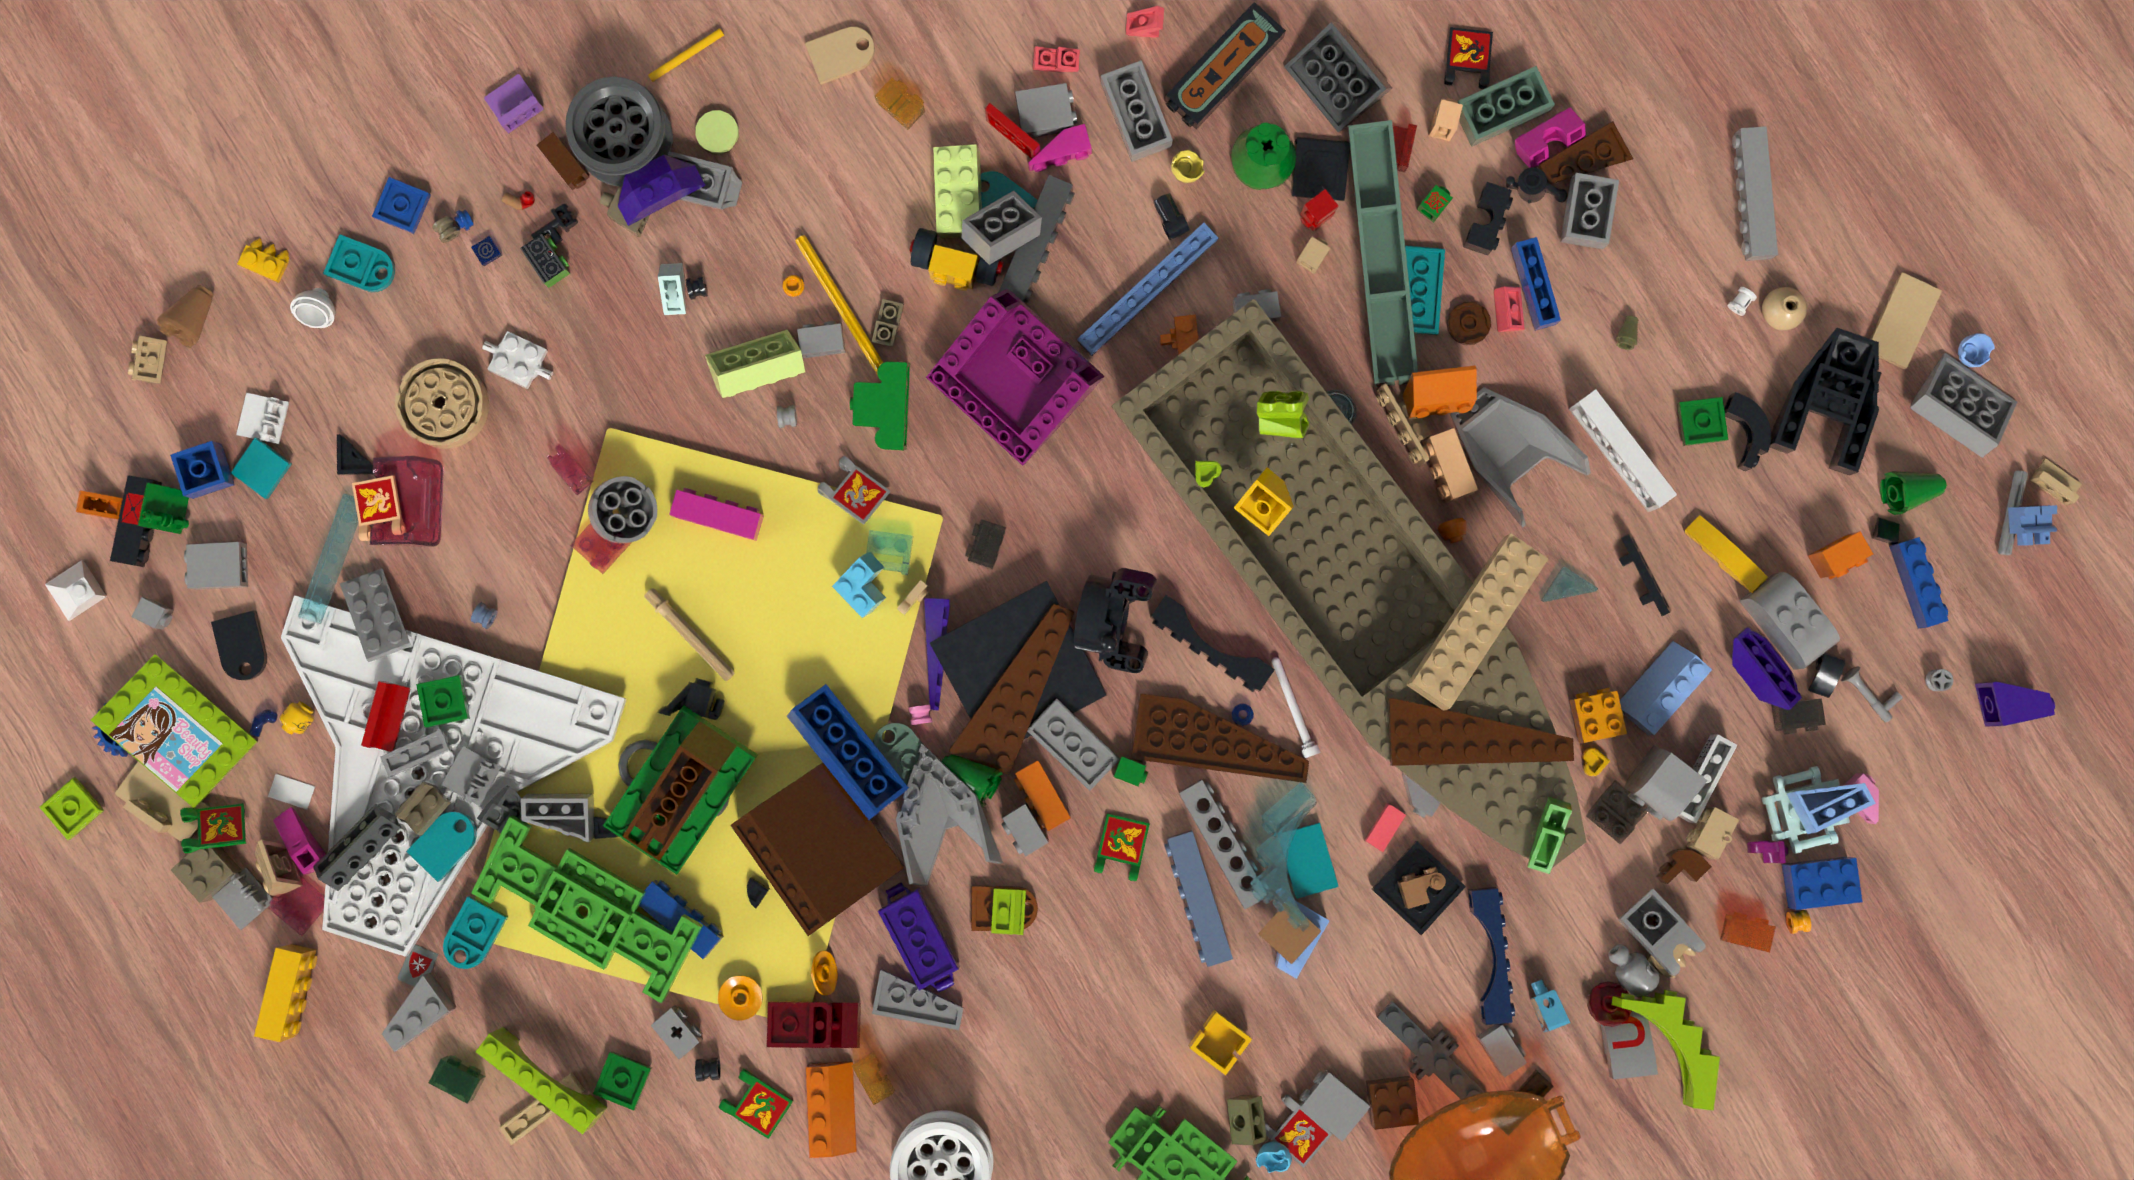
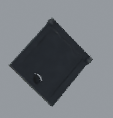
[1292,137,1350,201]

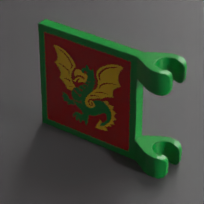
[180,803,246,853]
[1094,814,1150,882]
[719,1069,793,1139]

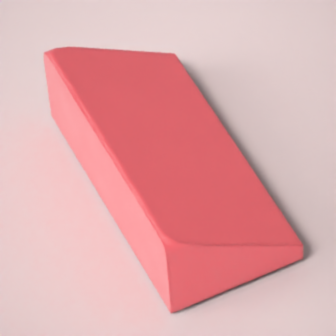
[1494,286,1525,332]
[1364,803,1406,852]

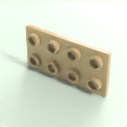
[1376,383,1432,467]
[115,761,210,842]

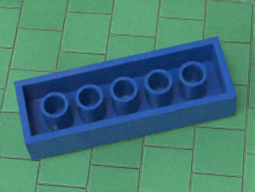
[787,684,909,820]

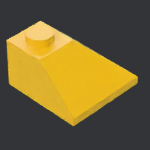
[1234,467,1294,536]

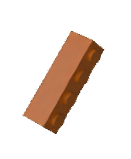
[806,1062,857,1158]

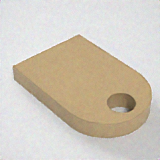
[805,27,875,85]

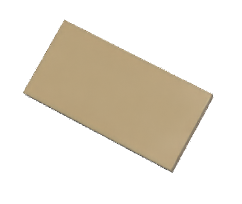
[1870,272,1942,369]

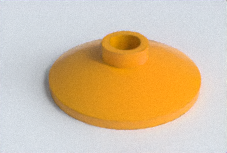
[811,951,838,996]
[718,975,763,1021]

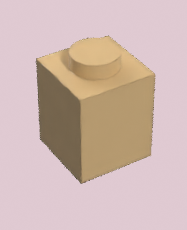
[1296,237,1330,274]

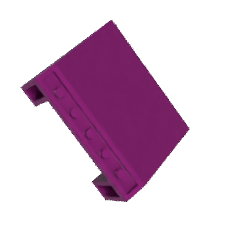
[926,288,1105,465]

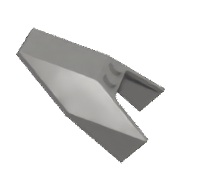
[1450,387,1591,528]

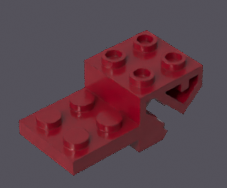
[766,1002,861,1048]

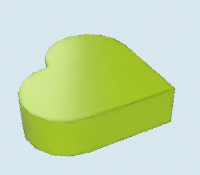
[1195,461,1222,488]

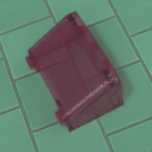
[370,456,444,547]

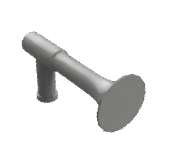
[1841,666,1903,723]

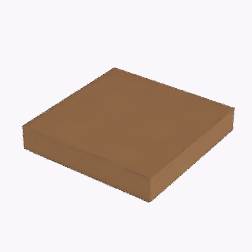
[1258,901,1321,964]

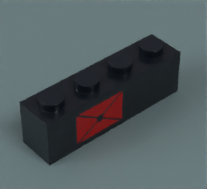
[110,475,162,567]

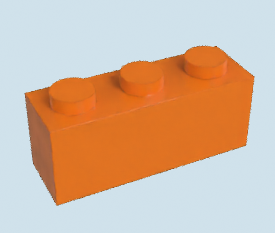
[1014,760,1071,831]

